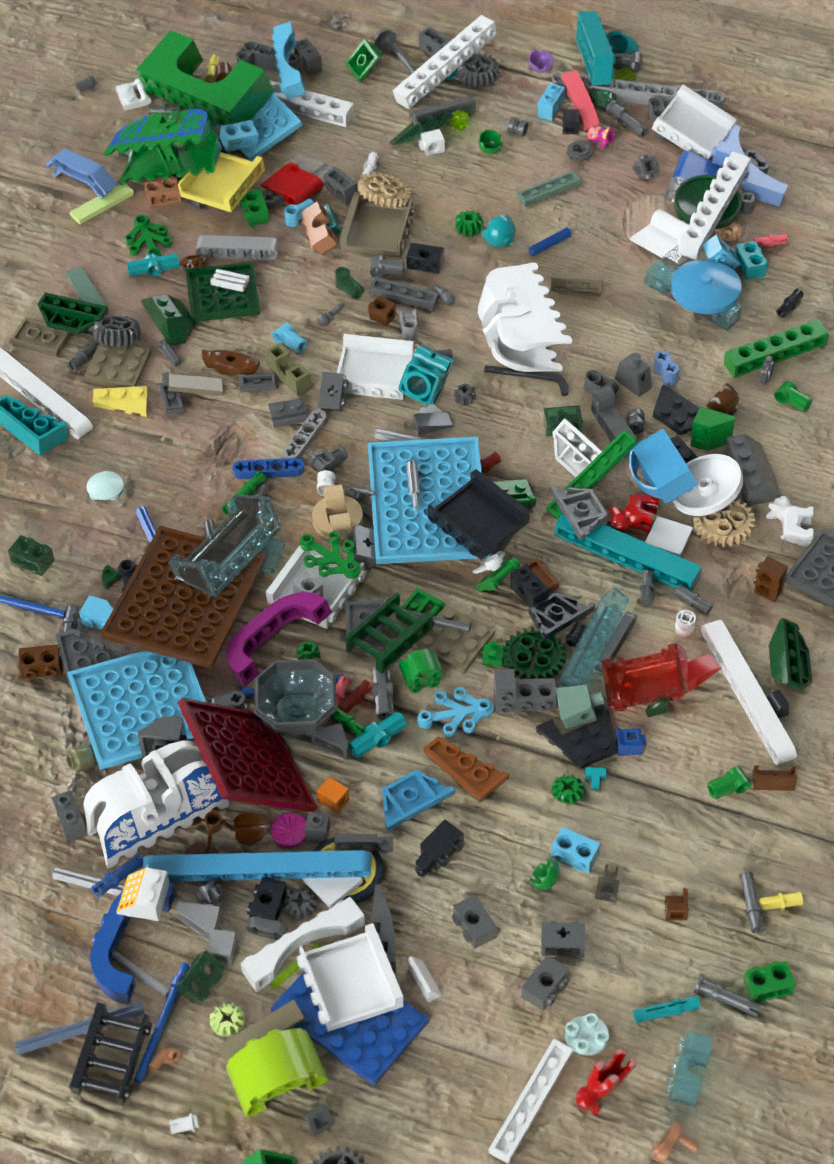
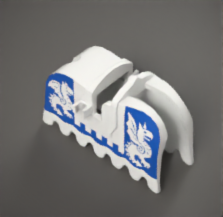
[83,741,230,868]

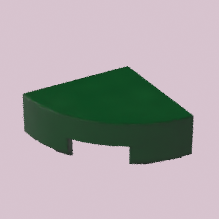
[102,564,121,589]
[645,696,668,717]

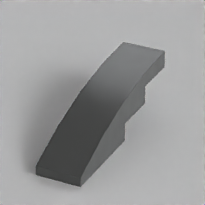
[372,884,396,972]

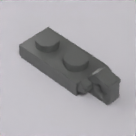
[159,372,183,415]
[335,834,393,853]

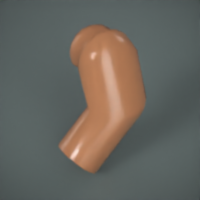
[148,1048,181,1072]

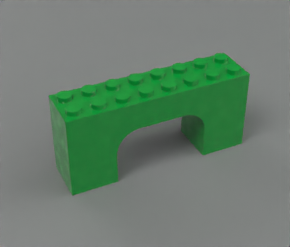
[136,30,274,126]

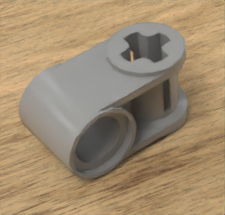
[399,309,418,341]

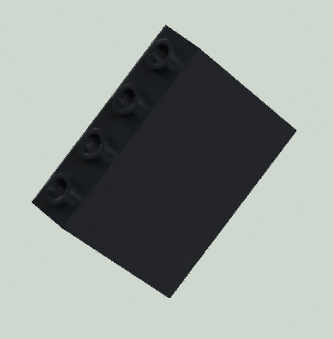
[428,469,530,560]

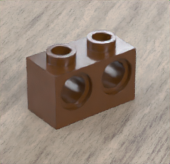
[753,556,788,602]
[19,644,61,679]

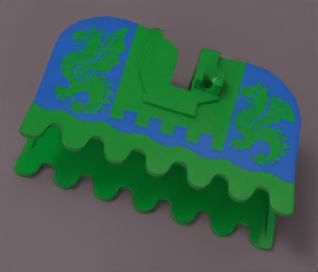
[103,109,222,185]

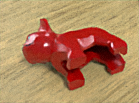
[607,494,660,534]
[575,1048,637,1115]

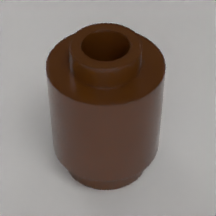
[216,62,232,82]

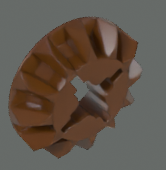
[180,255,207,268]

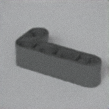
[236,41,300,72]
[591,386,639,454]

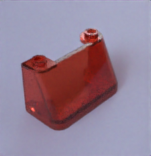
[601,643,688,712]

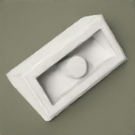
[408,956,442,1003]

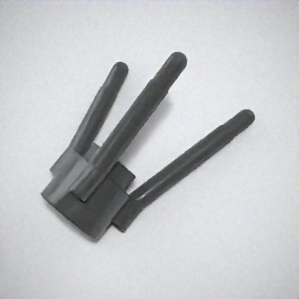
[345,485,376,521]

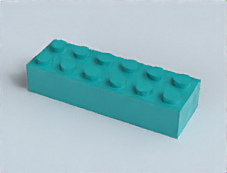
[576,11,616,85]

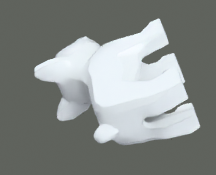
[766,496,813,547]

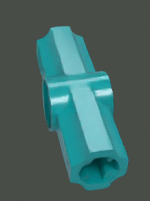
[127,253,180,277]
[348,712,407,758]

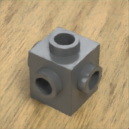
[633,154,660,179]

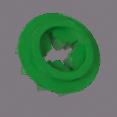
[551,774,584,804]

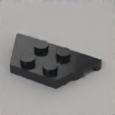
[653,384,699,435]
[529,592,595,640]

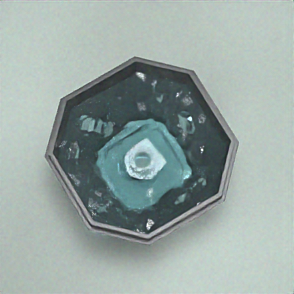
[255,659,336,736]

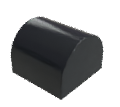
[766,690,789,718]

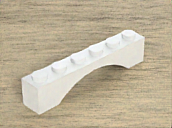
[241,897,365,992]

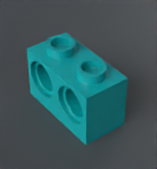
[735,241,768,280]

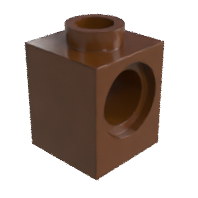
[368,296,396,326]

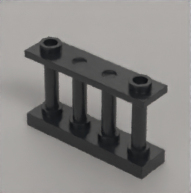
[69,1002,152,1106]

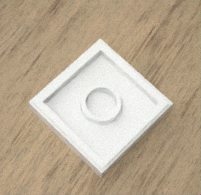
[645,516,693,557]
[303,877,363,909]

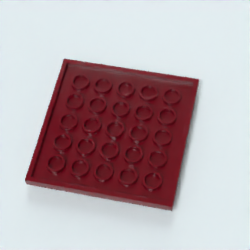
[177,698,318,812]

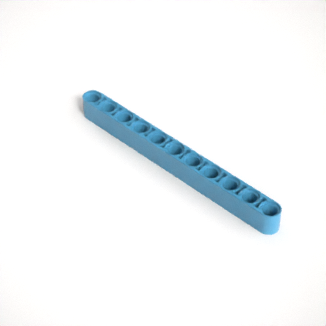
[143,850,371,882]

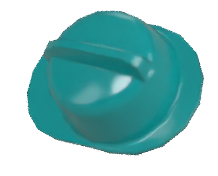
[607,30,639,54]

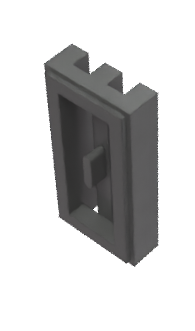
[240,373,276,393]

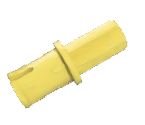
[206,55,220,82]
[759,892,803,911]

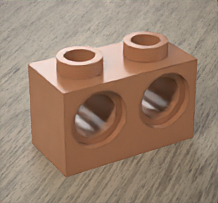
[144,177,181,208]

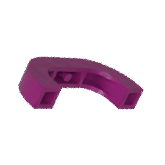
[226,592,332,686]

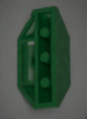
[37,292,108,334]
[141,294,195,345]
[769,618,812,690]

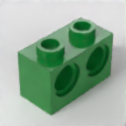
[239,189,269,227]
[743,961,796,1003]

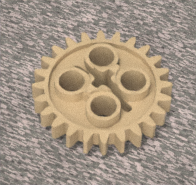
[357,172,411,208]
[693,499,755,547]

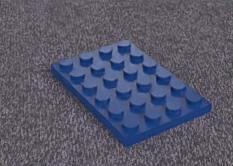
[271,971,429,1086]

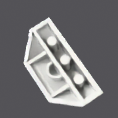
[553,418,602,477]

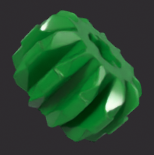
[455,210,483,237]

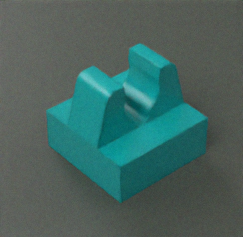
[585,767,606,790]

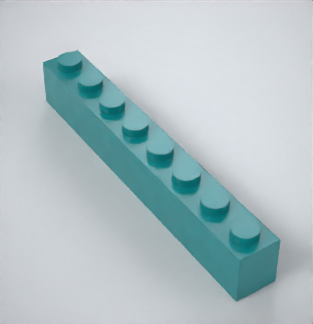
[554,513,702,591]

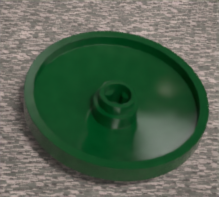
[674,175,742,230]

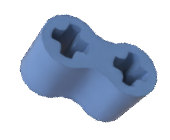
[653,350,679,386]

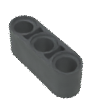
[647,97,667,140]

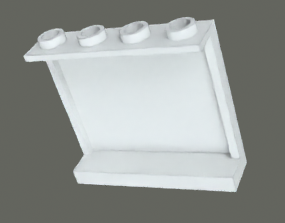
[651,85,737,160]
[333,334,414,400]
[266,545,366,629]
[297,923,403,1032]

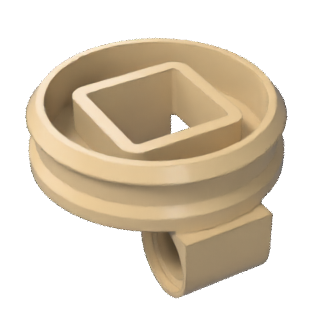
[312,484,363,540]

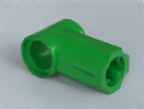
[774,381,813,412]
[707,766,752,800]

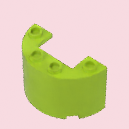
[226,1028,329,1119]

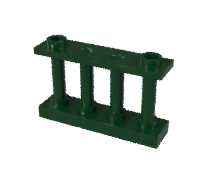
[345,593,433,674]

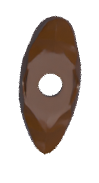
[202,350,260,376]

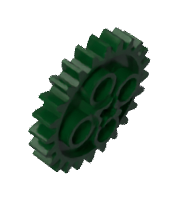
[503,627,566,679]

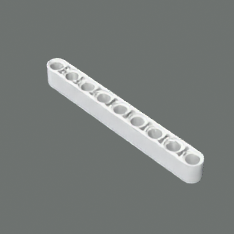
[0,347,93,439]
[701,619,797,765]

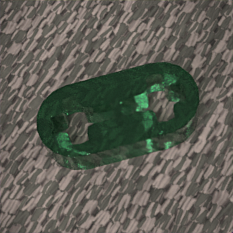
[588,88,617,108]

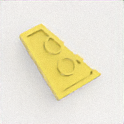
[93,386,148,417]

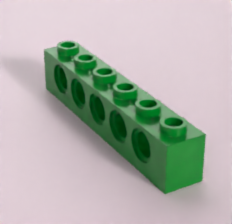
[724,319,829,378]

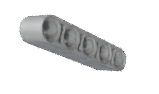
[196,235,280,260]

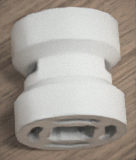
[317,470,336,496]
[675,610,696,637]

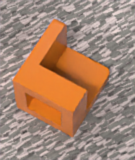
[317,777,350,814]

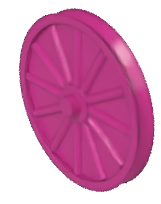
[271,813,306,848]

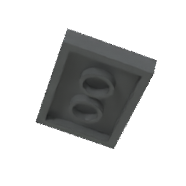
[346,600,385,653]

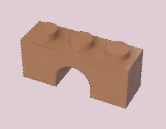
[302,201,337,254]

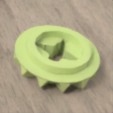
[210,1003,245,1037]

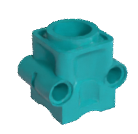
[398,345,455,405]

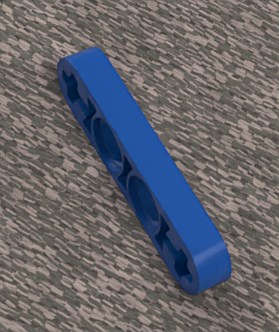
[232,458,304,479]

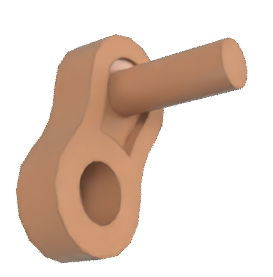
[652,1120,699,1164]

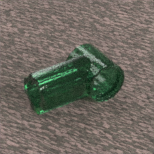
[335,267,364,299]

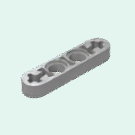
[283,410,327,459]

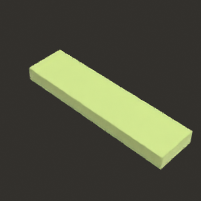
[70,183,134,224]

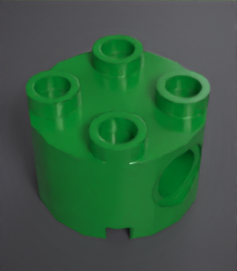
[399,649,444,693]

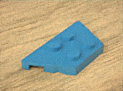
[382,769,455,831]

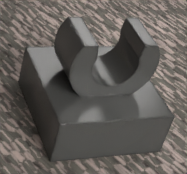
[304,1103,334,1136]

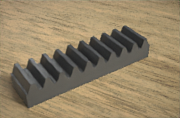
[369,276,439,313]

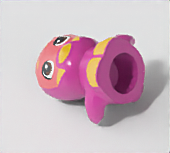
[587,126,615,149]

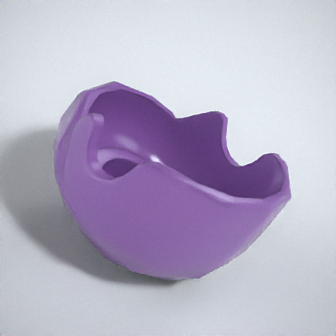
[528,49,554,73]

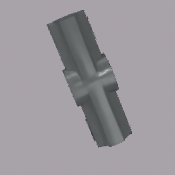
[372,664,394,721]

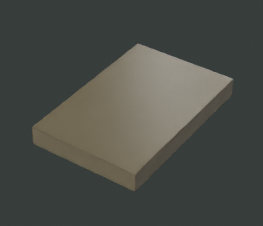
[10,317,73,357]

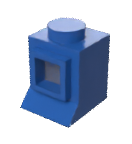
[615,727,646,756]

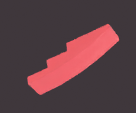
[562,70,600,130]

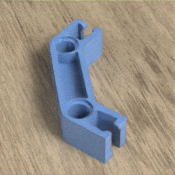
[45,149,118,199]

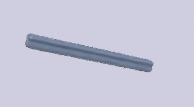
[15,1002,144,1055]

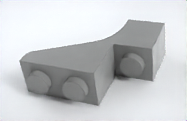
[177,901,237,965]

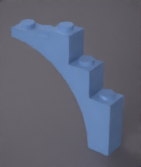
[711,124,788,207]

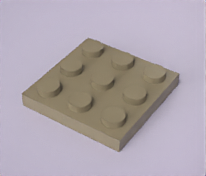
[84,343,151,388]
[414,605,495,675]

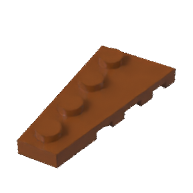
[423,736,509,802]

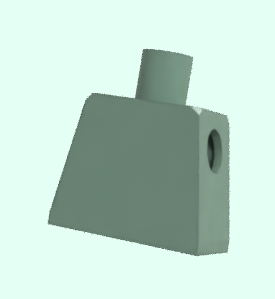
[556,685,605,730]

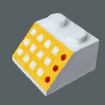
[117,868,170,921]

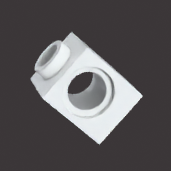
[419,129,445,156]

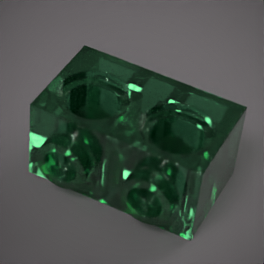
[8,535,55,576]
[173,950,225,1004]

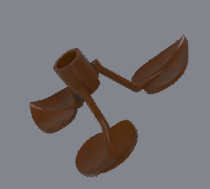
[185,808,271,855]

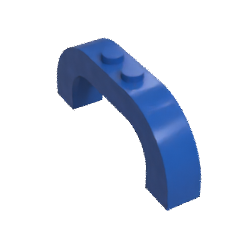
[90,883,176,1005]

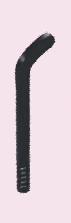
[484,365,568,396]

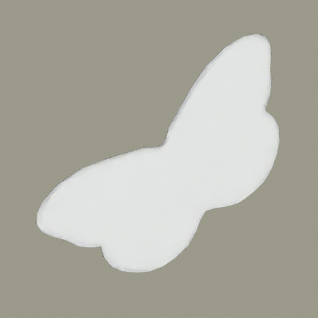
[419,404,443,413]

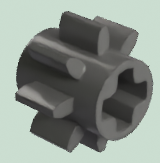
[454,384,476,406]
[196,880,224,905]

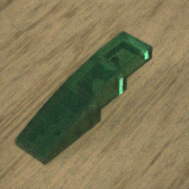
[389,112,453,145]

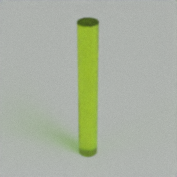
[269,942,322,990]

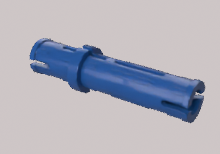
[92,853,144,897]

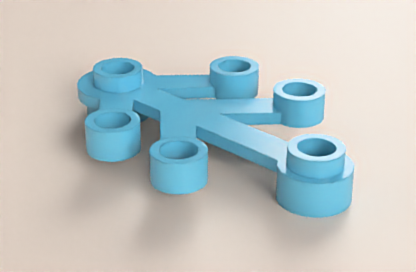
[417,687,494,737]

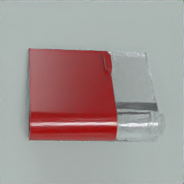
[260,153,334,206]

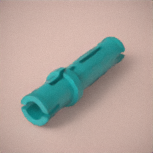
[633,995,701,1024]

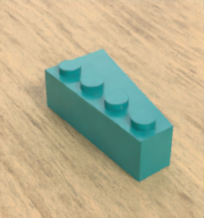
[0,395,68,456]

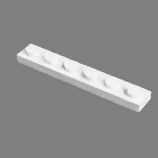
[489,1039,573,1164]

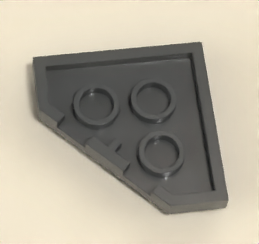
[56,629,123,688]

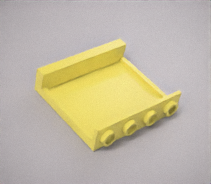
[178,152,265,212]

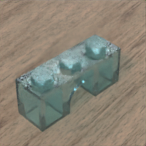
[666,1031,714,1107]

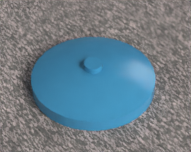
[671,260,741,314]

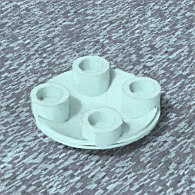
[87,471,124,500]
[565,1013,609,1055]

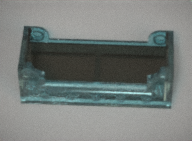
[168,494,283,597]

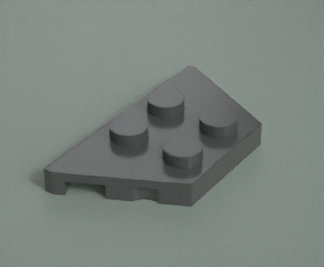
[550,486,608,540]

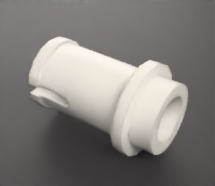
[169,1113,199,1135]

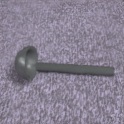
[374,28,416,74]

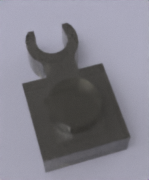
[595,865,620,903]

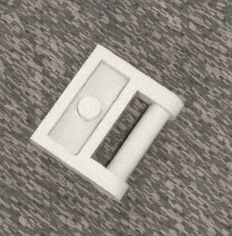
[116,78,151,111]

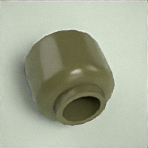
[66,743,96,773]

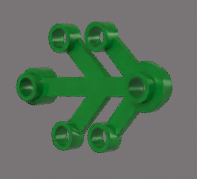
[125,214,172,256]
[300,531,361,579]

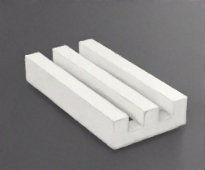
[211,269,249,292]

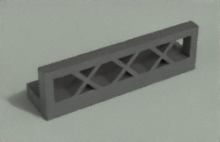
[409,96,475,128]

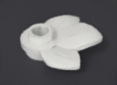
[472,551,505,574]

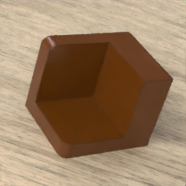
[665,888,689,921]

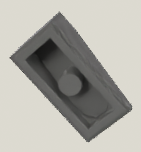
[413,412,453,435]

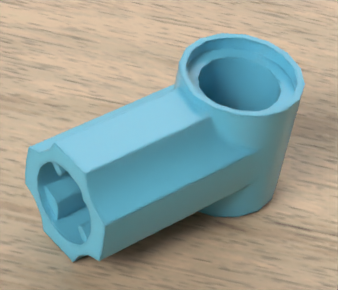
[285,199,314,227]
[272,323,307,354]

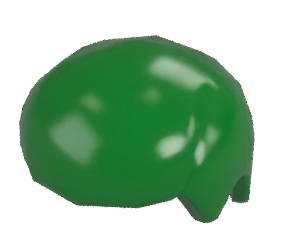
[478,129,503,155]
[529,859,560,890]

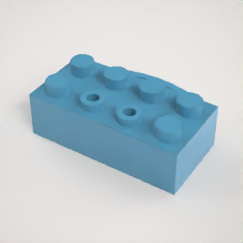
[629,429,698,504]

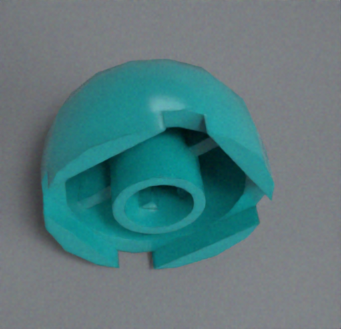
[482,214,516,248]

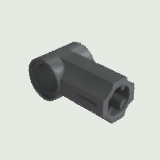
[613,51,643,72]
[370,255,404,278]

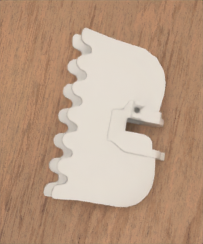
[478,263,572,372]

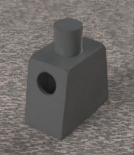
[615,353,652,397]

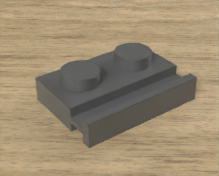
[268,398,308,428]

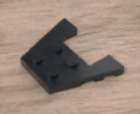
[536,697,617,769]

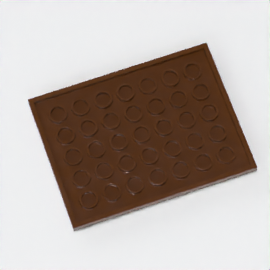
[100,526,267,669]

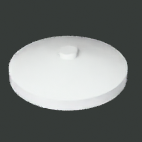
[672,454,743,516]

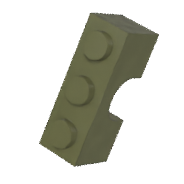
[265,343,312,396]

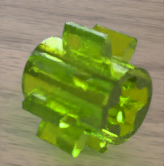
[449,109,469,131]

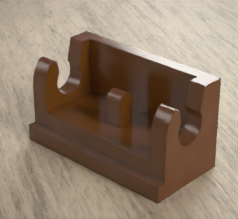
[752,765,797,791]

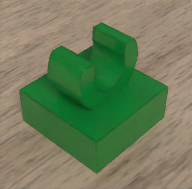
[482,642,504,666]

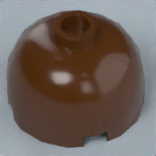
[706,383,739,416]

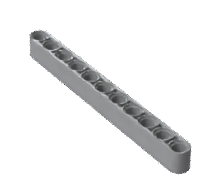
[552,73,725,110]

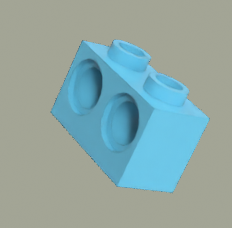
[537,83,565,121]
[220,120,258,152]
[703,235,741,270]
[551,827,601,873]

